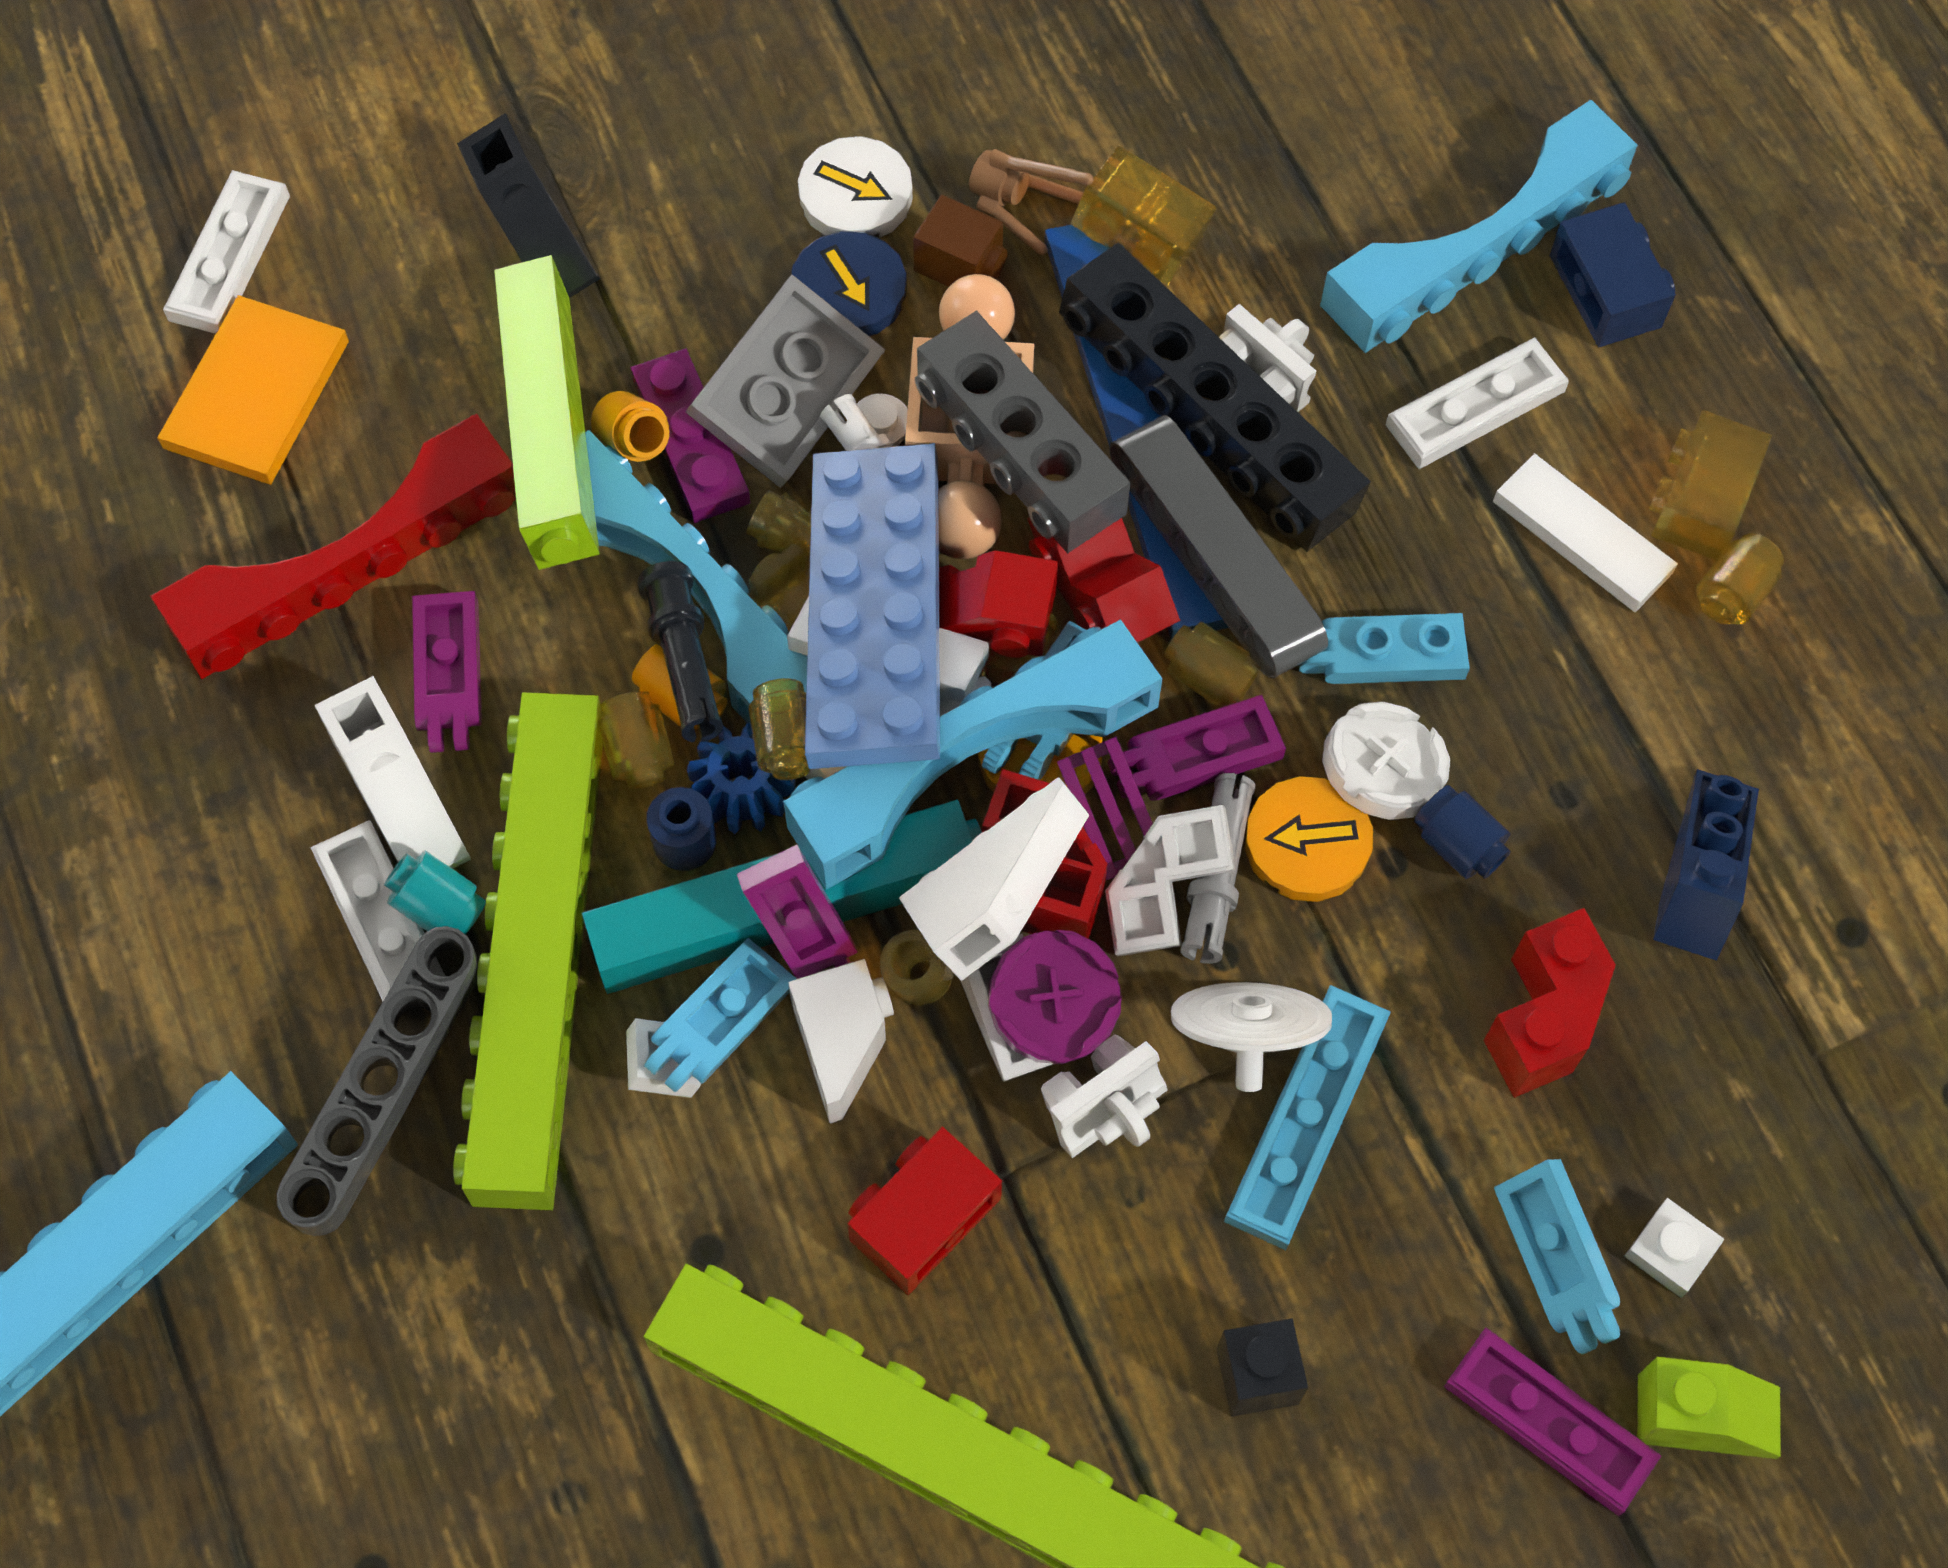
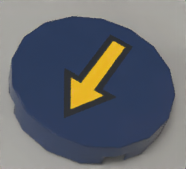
[791,231,907,336]

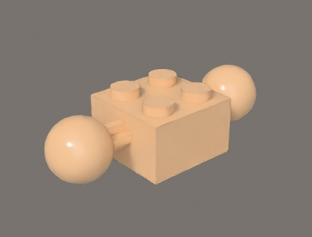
[905,274,1034,559]

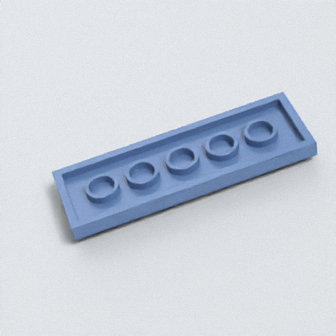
[805,443,940,769]

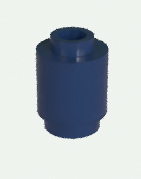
[1414,785,1511,879]
[647,787,717,871]

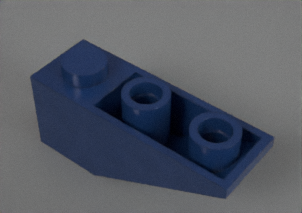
[1653,769,1759,961]

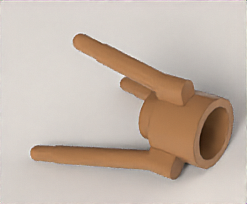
[969,149,1103,255]

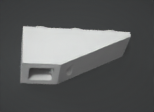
[315,676,471,869]
[899,777,1089,981]

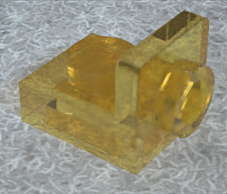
[749,544,810,632]

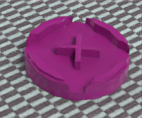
[988,930,1121,1064]

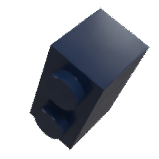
[1549,202,1676,348]

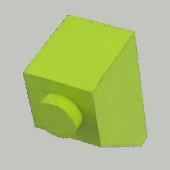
[1637,1357,1781,1459]

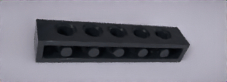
[1059,242,1371,552]

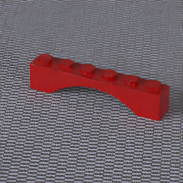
[151,413,516,679]

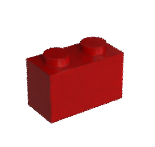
[847,1126,1002,1296]

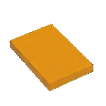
[157,295,349,485]

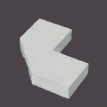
[1105,805,1236,956]

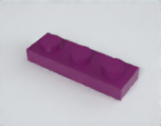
[630,348,751,523]

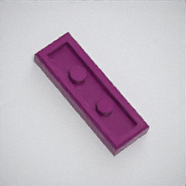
[1443,1327,1661,1516]

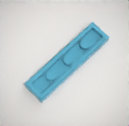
[1224,985,1391,1250]

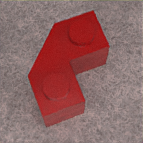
[1027,517,1180,643]
[939,550,1058,658]
[982,769,1108,939]
[1483,908,1616,1098]

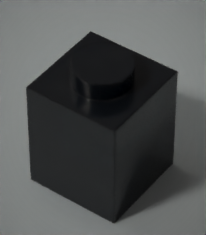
[1216,1318,1308,1417]

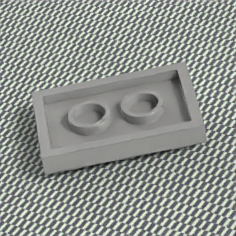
[685,275,885,488]

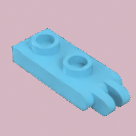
[1299,613,1470,684]
[644,938,796,1092]
[1493,1159,1620,1354]

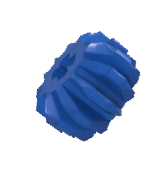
[687,722,796,835]

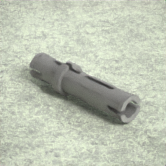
[1181,773,1255,963]

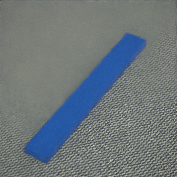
[1044,219,1229,640]

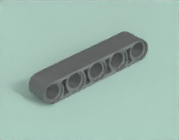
[1109,415,1328,679]
[277,926,479,1236]

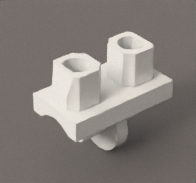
[1219,304,1316,412]
[1041,1034,1168,1158]

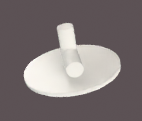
[1171,982,1332,1092]

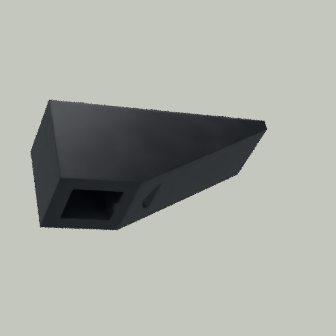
[457,113,601,298]

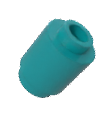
[384,850,486,934]

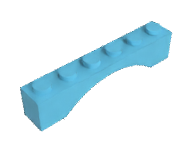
[1320,100,1638,353]
[585,430,807,743]
[784,619,1162,890]

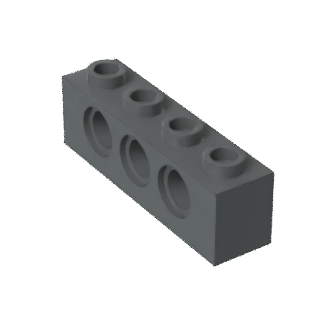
[915,310,1130,554]

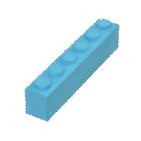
[0,1071,298,1416]

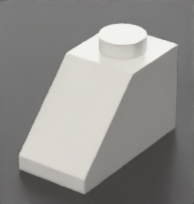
[788,959,894,1124]

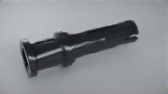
[637,561,723,742]

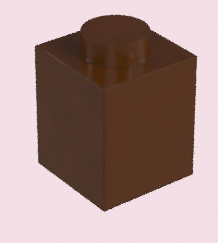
[913,194,1008,287]

